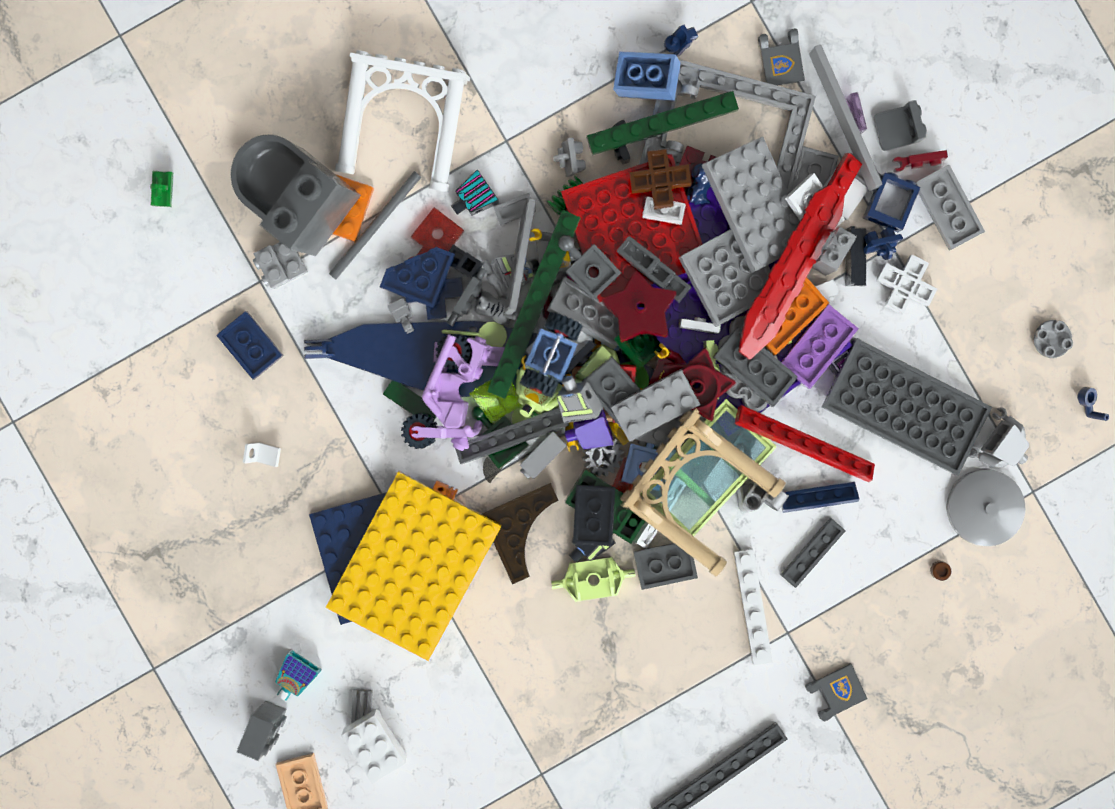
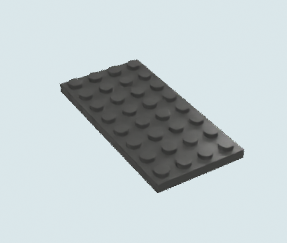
[822,338,992,476]

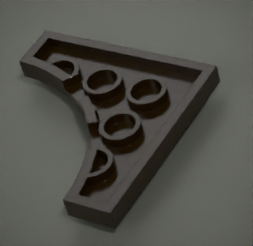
[481,483,559,585]

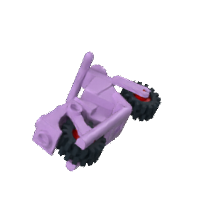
[401,334,491,451]

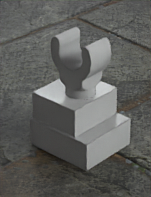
[388,298,414,334]

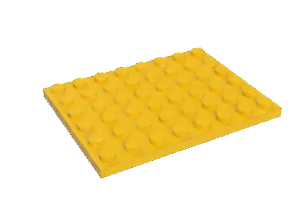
[325,471,501,661]

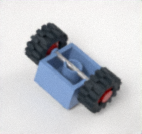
[520,312,583,397]

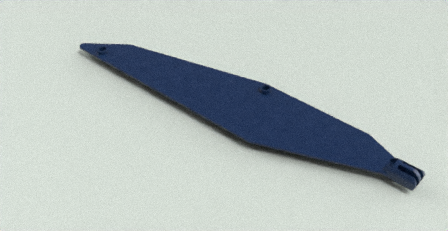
[304,321,654,397]

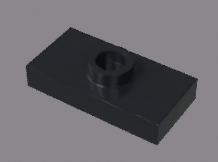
[566,341,596,373]

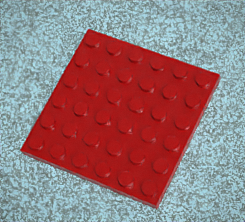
[561,154,703,303]

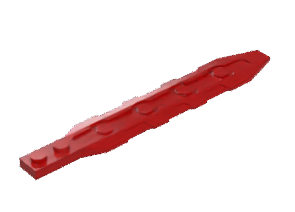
[738,153,862,359]

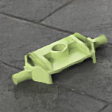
[551,556,636,602]

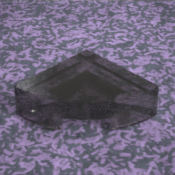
[483,457,502,483]

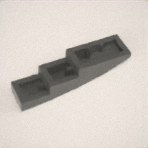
[617,236,691,303]

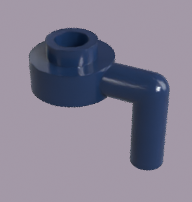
[1077,387,1109,421]

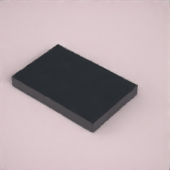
[573,485,616,546]

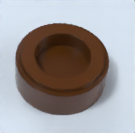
[930,561,952,581]

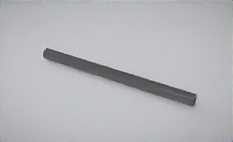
[329,171,422,279]

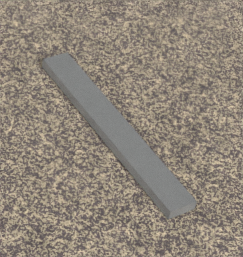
[809,44,882,192]

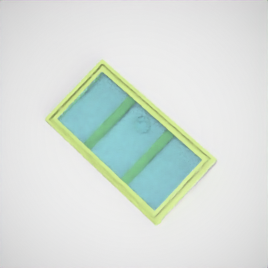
[640,399,777,536]

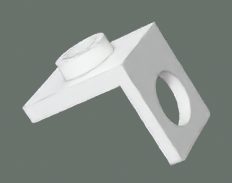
[243,442,281,467]

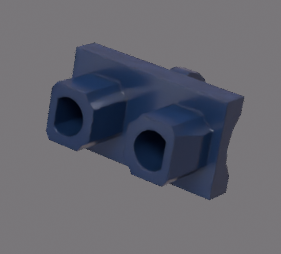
[664,24,698,57]
[863,227,903,260]

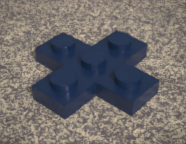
[406,277,463,320]

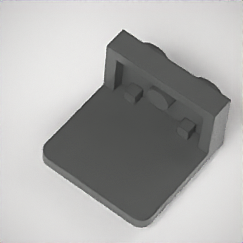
[873,100,927,151]

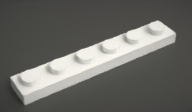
[733,548,773,666]

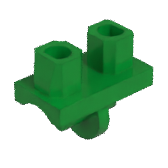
[150,171,174,207]

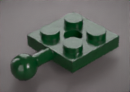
[471,405,529,469]

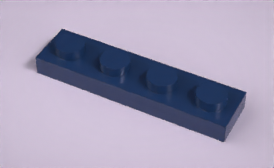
[781,482,860,513]

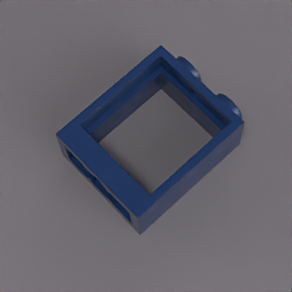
[863,172,921,233]

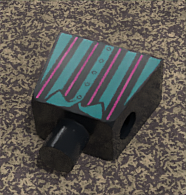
[451,169,499,216]

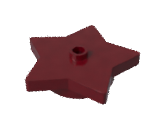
[602,271,677,342]
[663,347,736,421]

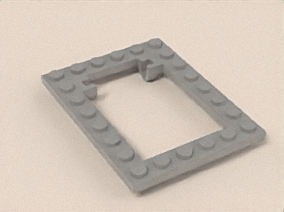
[639,60,816,193]

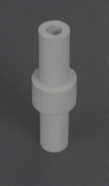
[482,260,504,297]

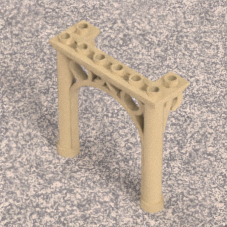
[620,409,786,577]

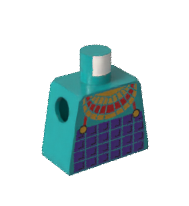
[275,650,322,701]

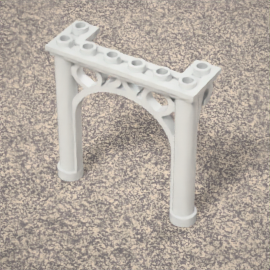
[335,50,470,192]

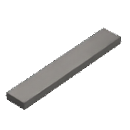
[504,199,536,315]

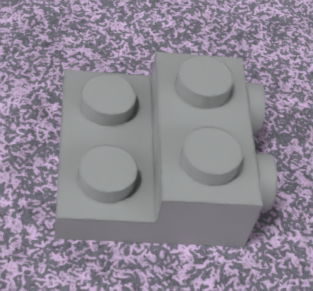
[253,242,308,289]

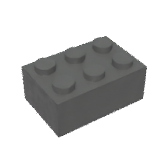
[236,701,287,761]

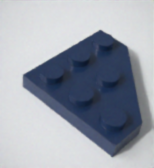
[379,247,455,309]

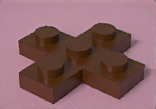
[630,149,691,209]

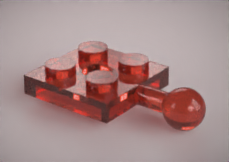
[408,207,465,259]

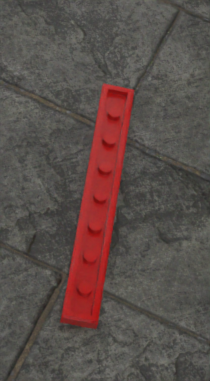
[735,405,875,483]

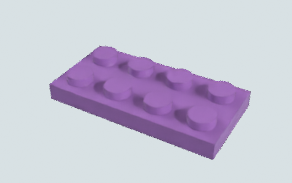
[781,304,859,389]

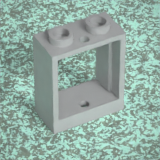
[812,227,857,276]
[520,432,567,479]

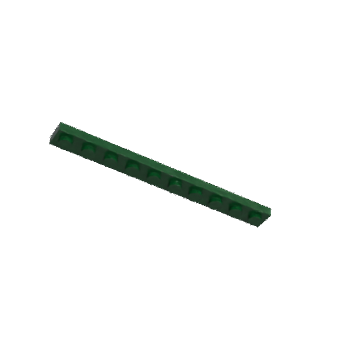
[487,210,581,399]

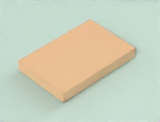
[276,753,328,809]

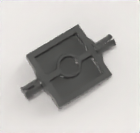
[446,267,487,327]

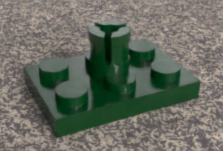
[614,333,662,370]

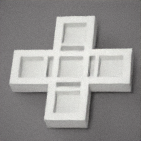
[876,255,937,315]

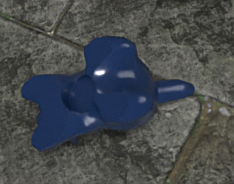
[686,163,711,205]

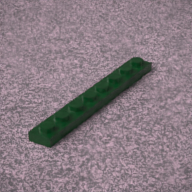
[586,91,739,155]

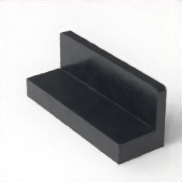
[845,226,866,286]

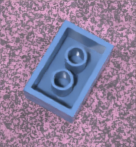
[613,52,681,100]

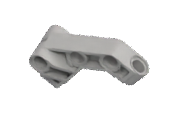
[732,428,789,513]

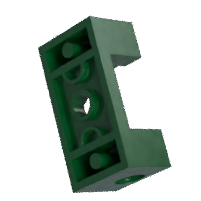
[564,468,645,544]

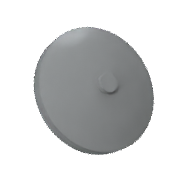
[947,470,1025,546]

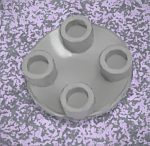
[1034,320,1073,358]

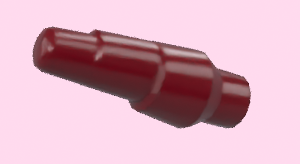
[543,290,552,319]

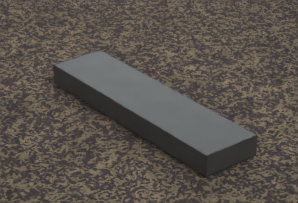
[780,518,846,588]

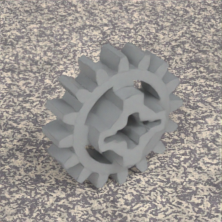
[582,437,624,476]

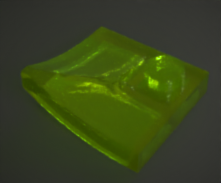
[469,378,523,423]

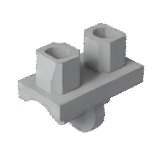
[553,138,586,177]

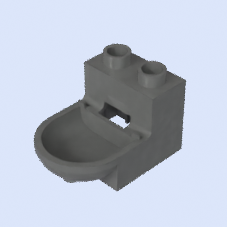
[231,135,361,256]

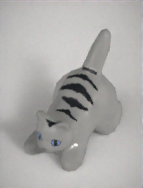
[475,291,518,326]

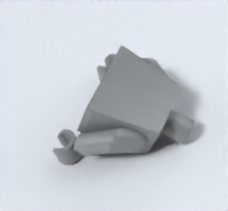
[968,407,1029,467]

